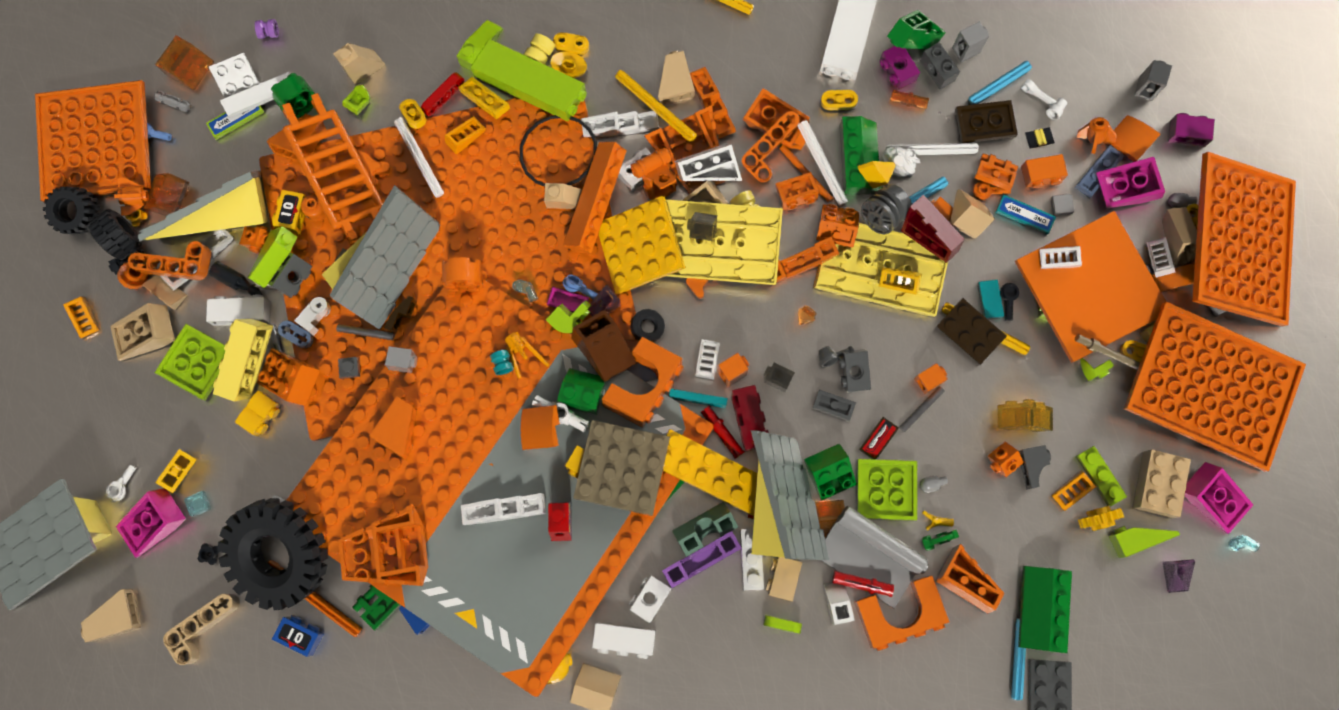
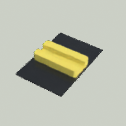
[1025,127,1055,149]

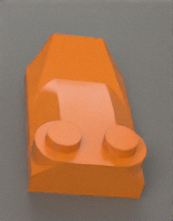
[743,88,810,150]

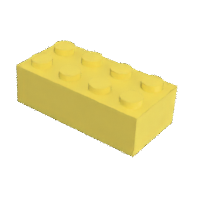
[213,319,273,402]

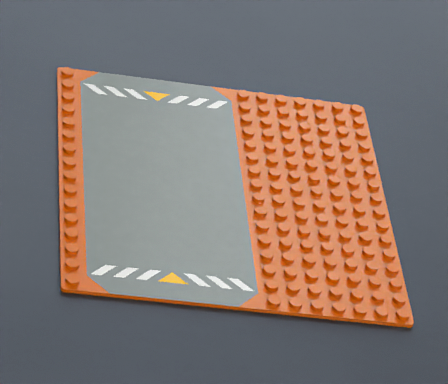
[287,278,713,697]

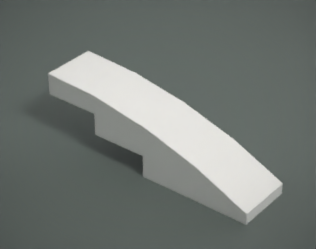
[581,111,659,137]
[161,229,233,291]
[461,493,546,525]

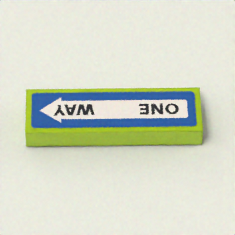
[206,105,265,140]

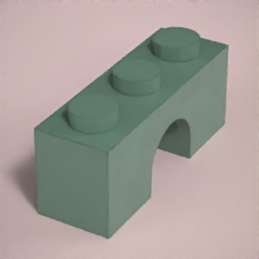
[672,502,738,556]

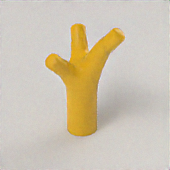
[922,510,954,530]

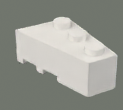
[674,143,742,181]

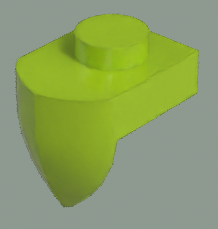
[342,85,370,116]
[1080,358,1114,381]

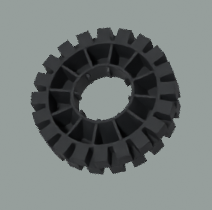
[218,498,328,610]

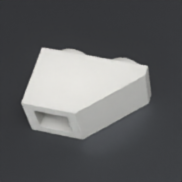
[823,583,855,625]

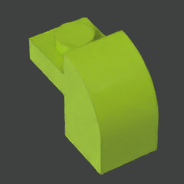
[546,300,591,333]

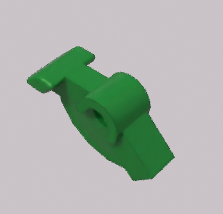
[922,529,959,551]

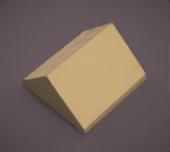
[950,189,995,239]
[570,663,621,710]

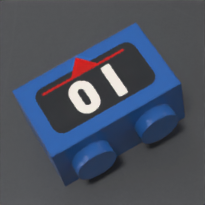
[272,615,324,657]

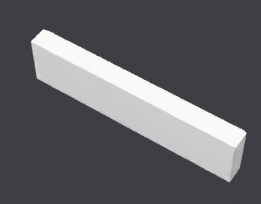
[220,72,290,118]

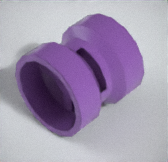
[255,19,279,39]

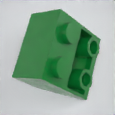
[804,444,857,500]

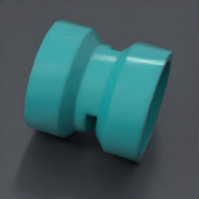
[490,350,514,375]

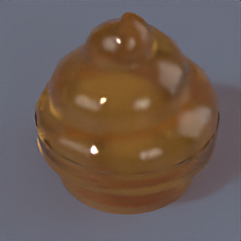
[798,305,817,325]

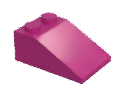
[1096,157,1165,208]
[1185,462,1253,534]
[116,488,186,558]

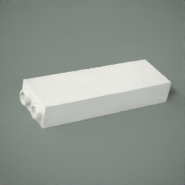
[820,0,877,80]

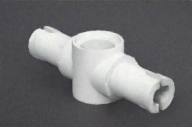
[531,395,589,432]

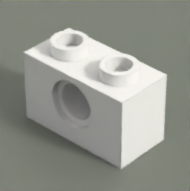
[629,575,672,623]

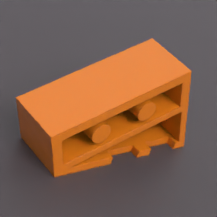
[936,544,1005,614]

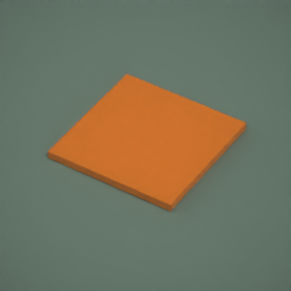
[35,80,151,202]
[1015,211,1166,363]

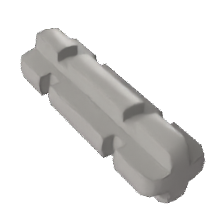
[154,91,190,112]

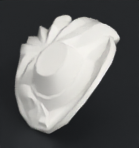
[883,146,921,177]

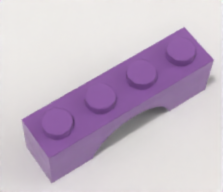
[662,531,742,588]

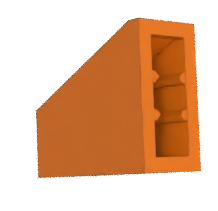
[267,114,327,162]
[369,397,417,460]

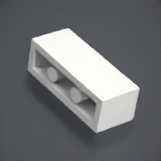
[206,295,271,326]
[740,529,764,590]
[592,623,656,659]

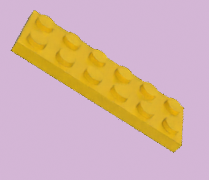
[663,429,758,516]

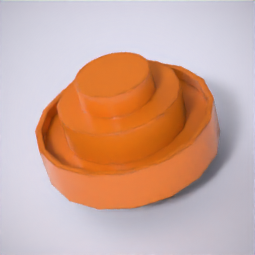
[117,262,148,289]

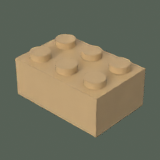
[1132,449,1191,519]

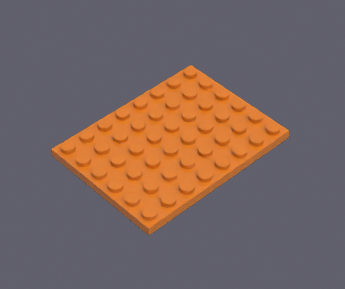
[1192,152,1296,327]
[1123,302,1306,472]

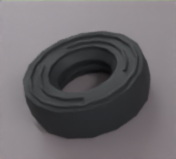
[630,309,665,342]

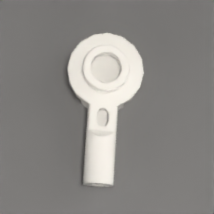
[105,465,136,502]

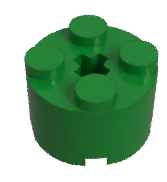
[271,73,315,118]

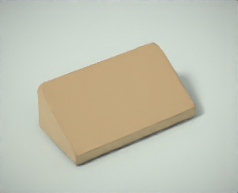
[142,275,188,310]

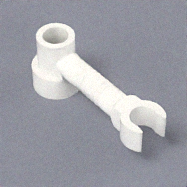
[1021,79,1067,120]

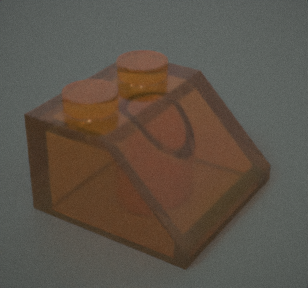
[142,173,189,216]

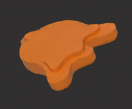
[336,151,390,201]

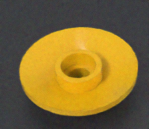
[550,51,587,78]

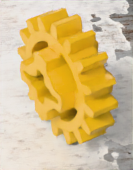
[1078,505,1124,531]

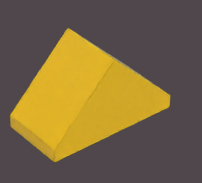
[858,161,895,189]

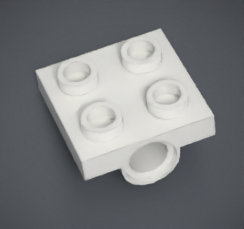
[209,52,260,98]

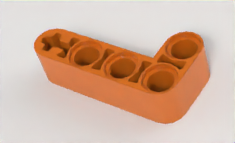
[742,111,800,182]
[128,241,211,280]

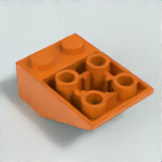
[257,348,320,406]

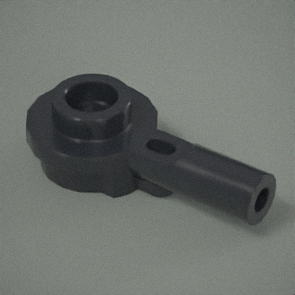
[1000,283,1020,321]

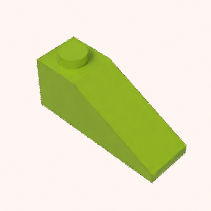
[456,20,503,71]
[247,226,297,288]
[1109,526,1180,558]

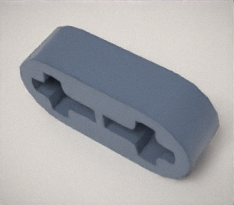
[278,321,314,349]

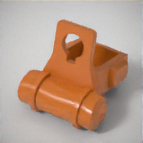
[630,147,677,200]

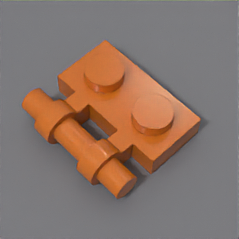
[974,153,1018,191]

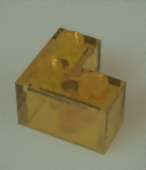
[997,399,1053,432]

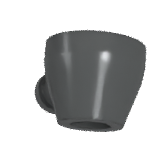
[819,346,854,367]

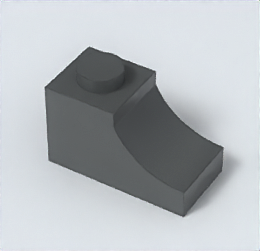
[1019,445,1051,490]

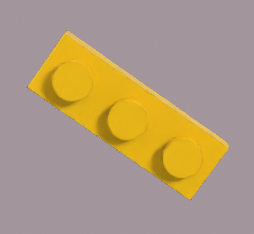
[458,77,510,120]

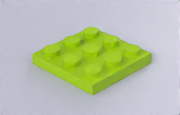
[154,324,225,401]
[857,459,917,521]

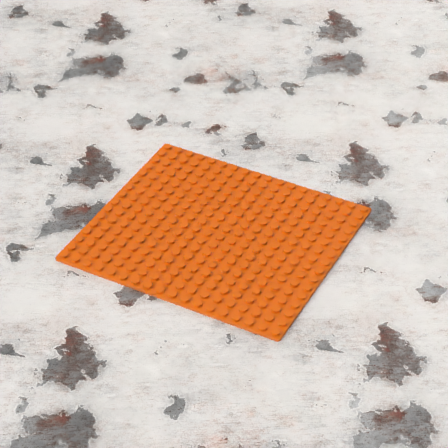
[259,98,639,441]

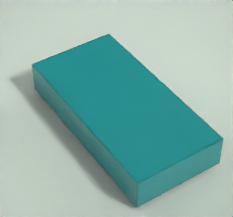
[977,280,1004,319]

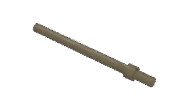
[1075,334,1140,370]

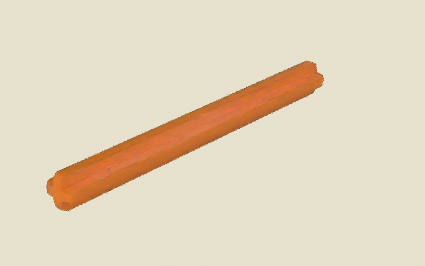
[267,560,362,637]

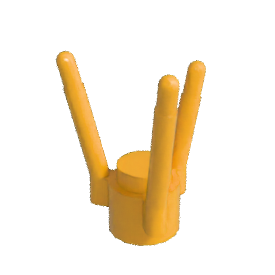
[505,332,549,378]

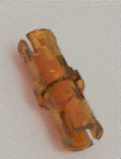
[890,89,929,110]

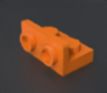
[775,172,819,211]

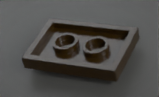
[955,100,1018,143]
[937,298,1007,365]

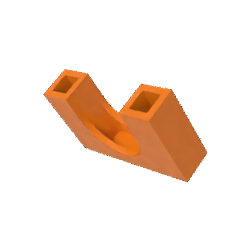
[602,337,684,428]
[854,576,949,651]

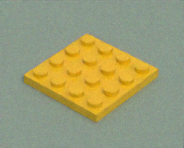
[598,196,686,295]

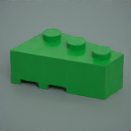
[887,10,946,49]

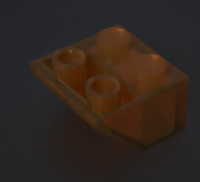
[155,35,214,91]

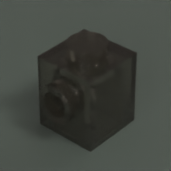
[687,212,718,241]
[763,362,795,392]

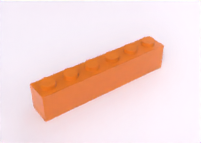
[563,142,627,254]

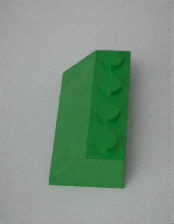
[840,116,881,195]
[1018,566,1072,653]

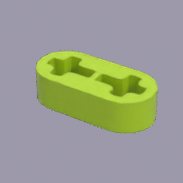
[763,615,802,634]

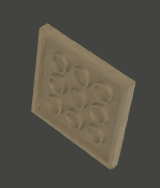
[573,420,670,516]

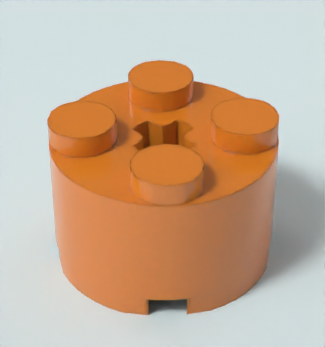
[442,257,481,292]

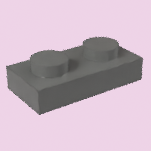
[812,389,856,421]

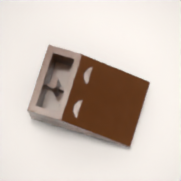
[572,310,636,382]

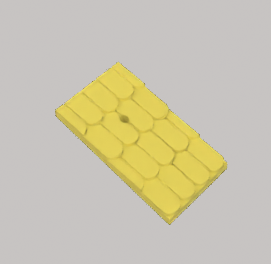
[665,199,783,285]
[813,223,948,317]

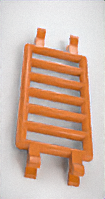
[282,93,383,246]

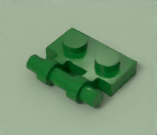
[352,585,400,631]

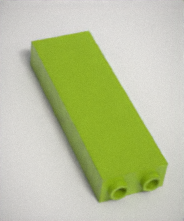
[471,39,587,121]

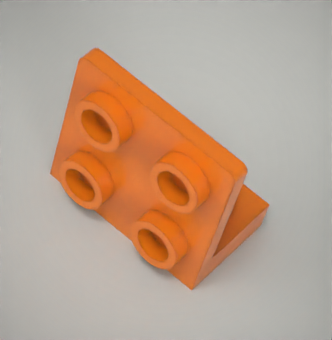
[816,204,859,248]

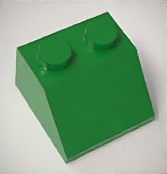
[557,368,606,415]

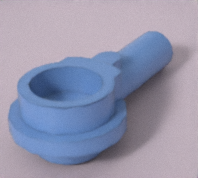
[147,123,172,141]
[562,275,599,301]

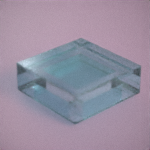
[184,491,211,517]

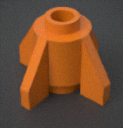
[1077,117,1117,154]
[114,178,149,216]

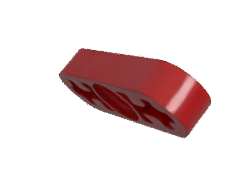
[421,72,465,117]

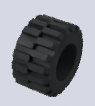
[43,186,101,234]
[88,209,142,260]

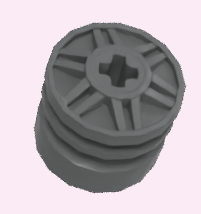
[861,184,912,235]

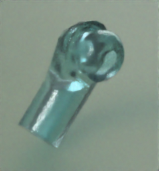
[512,280,538,302]
[1229,535,1260,552]

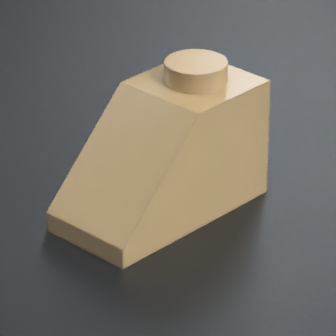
[544,183,582,209]

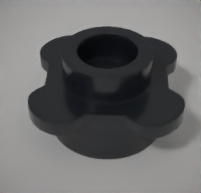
[197,543,219,565]

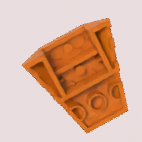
[644,105,725,194]
[338,504,428,586]

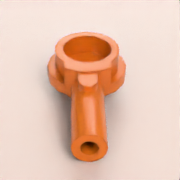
[973,181,1011,200]

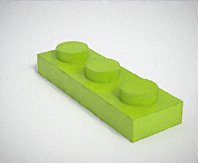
[1076,446,1127,507]

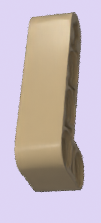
[163,594,240,665]

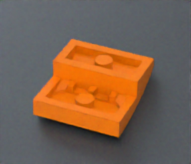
[1103,115,1161,162]
[521,405,560,450]

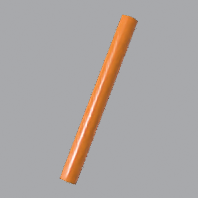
[779,145,834,203]

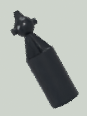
[209,261,263,296]

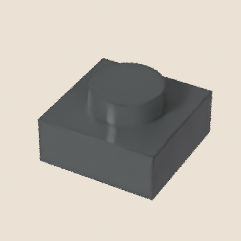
[338,357,360,379]

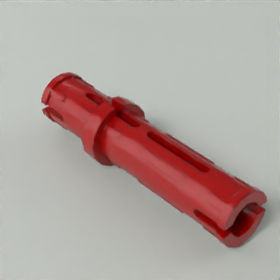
[700,405,745,459]
[832,571,894,597]

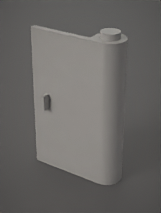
[822,506,929,609]

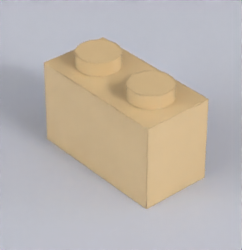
[766,557,802,602]

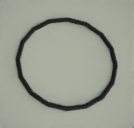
[519,115,597,187]

